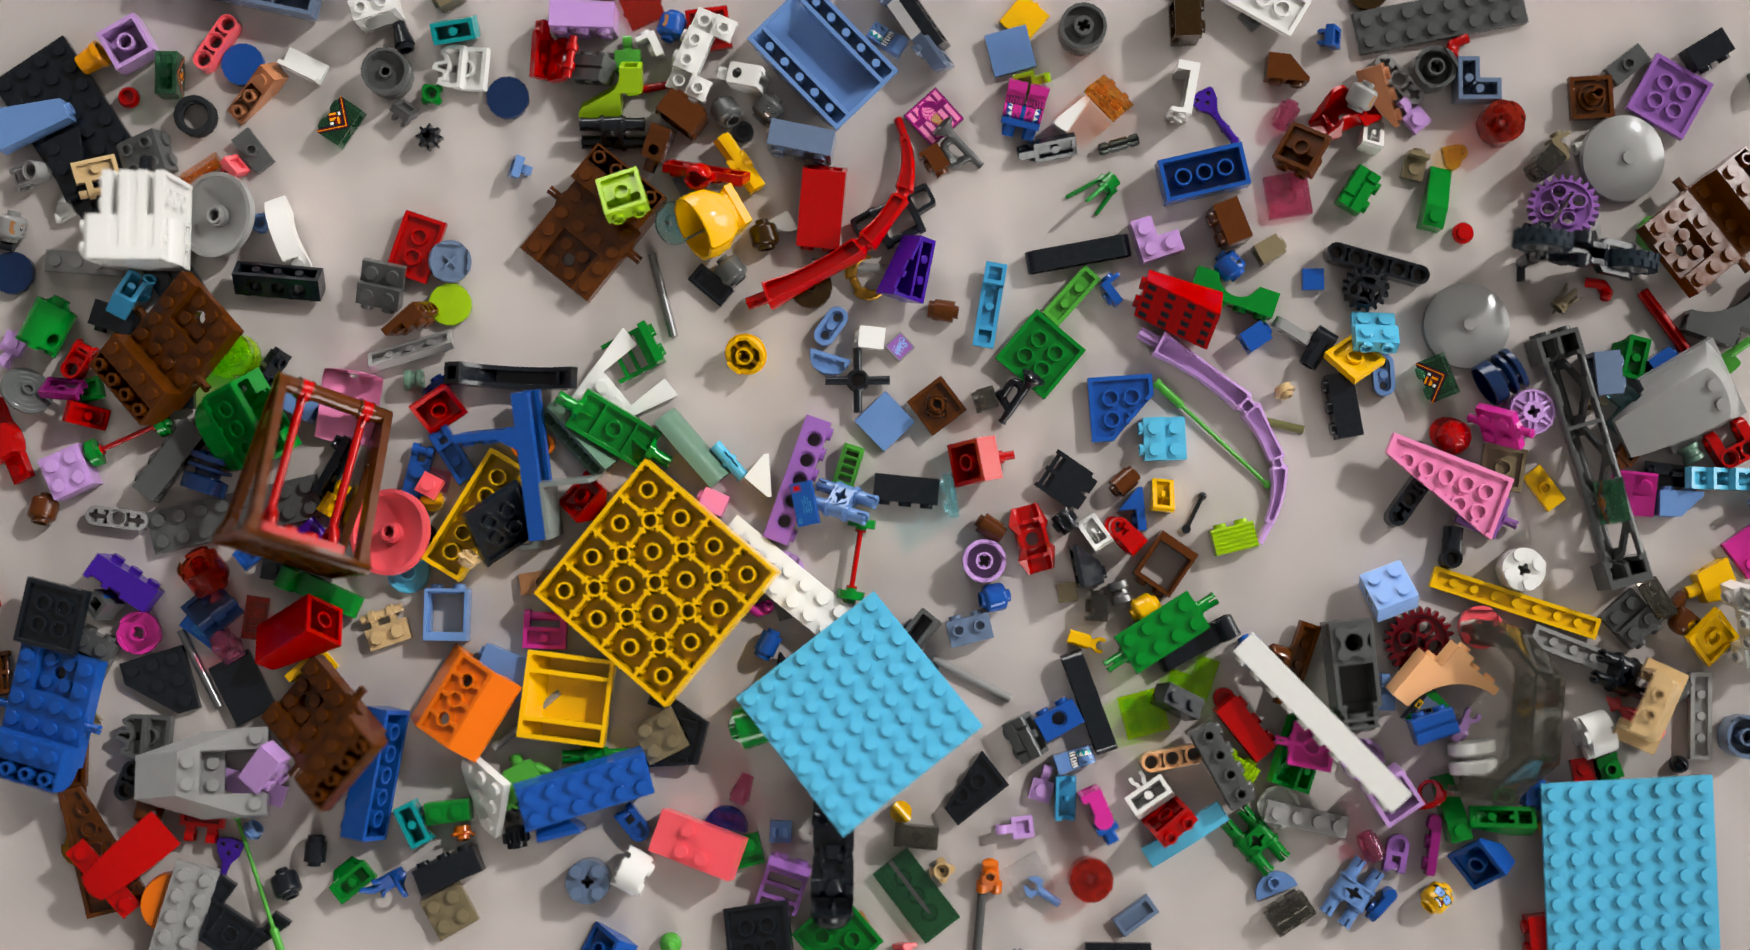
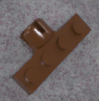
[1268,620,1322,705]

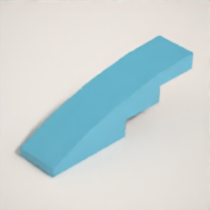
[1685,467,1750,491]
[1141,800,1230,867]

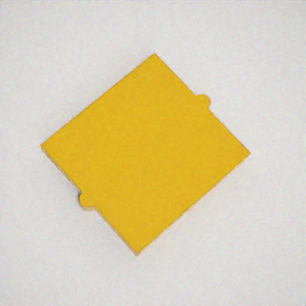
[999,0,1050,39]

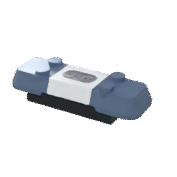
[878,0,955,73]

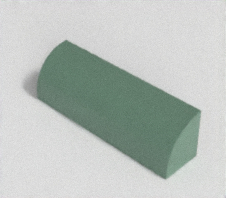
[544,397,620,476]
[654,408,731,489]

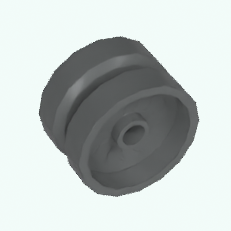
[1058,2,1107,56]
[361,47,414,100]

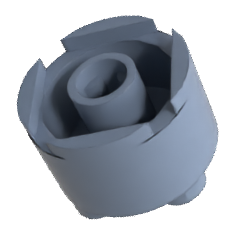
[1717,714,1750,759]
[565,857,612,904]

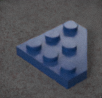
[1087,374,1154,443]

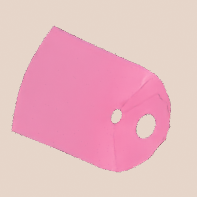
[315,368,383,445]

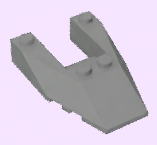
[134,727,271,820]

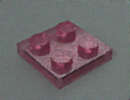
[1262,173,1313,220]

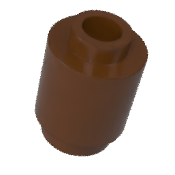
[927,299,959,323]
[1108,466,1141,497]
[974,513,1007,543]

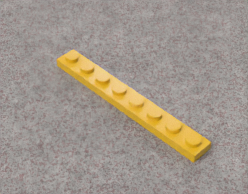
[1428,566,1602,640]

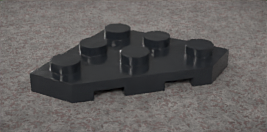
[119,645,202,714]

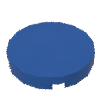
[221,43,266,87]

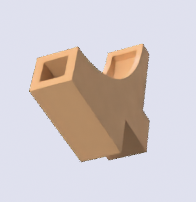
[1385,640,1500,706]

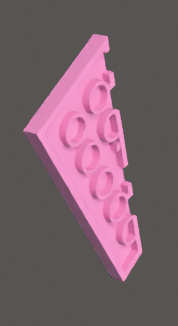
[1385,433,1514,540]

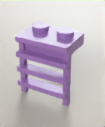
[755,851,812,916]

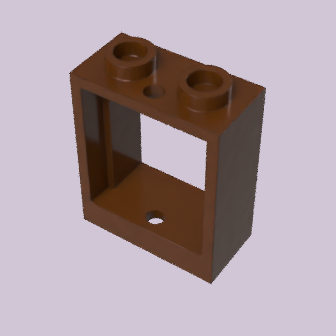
[1131,530,1198,599]

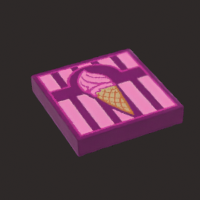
[904,87,964,146]

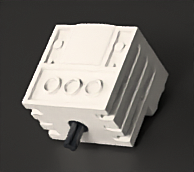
[79,155,192,271]

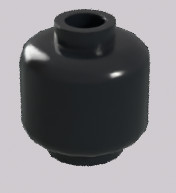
[270,867,303,901]

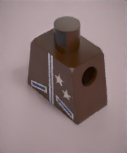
[641,122,677,174]

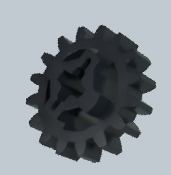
[1342,265,1390,312]

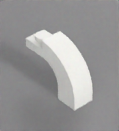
[264,195,312,267]

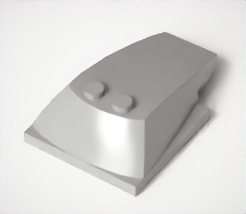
[1611,337,1747,458]

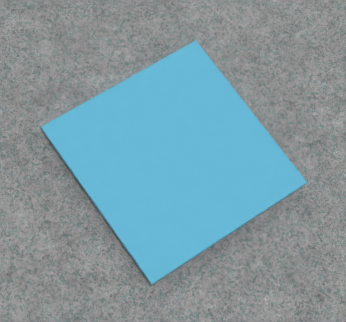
[736,591,983,837]
[1539,774,1720,950]

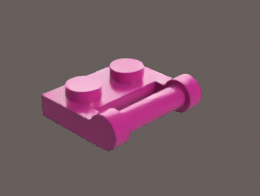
[522,609,568,650]

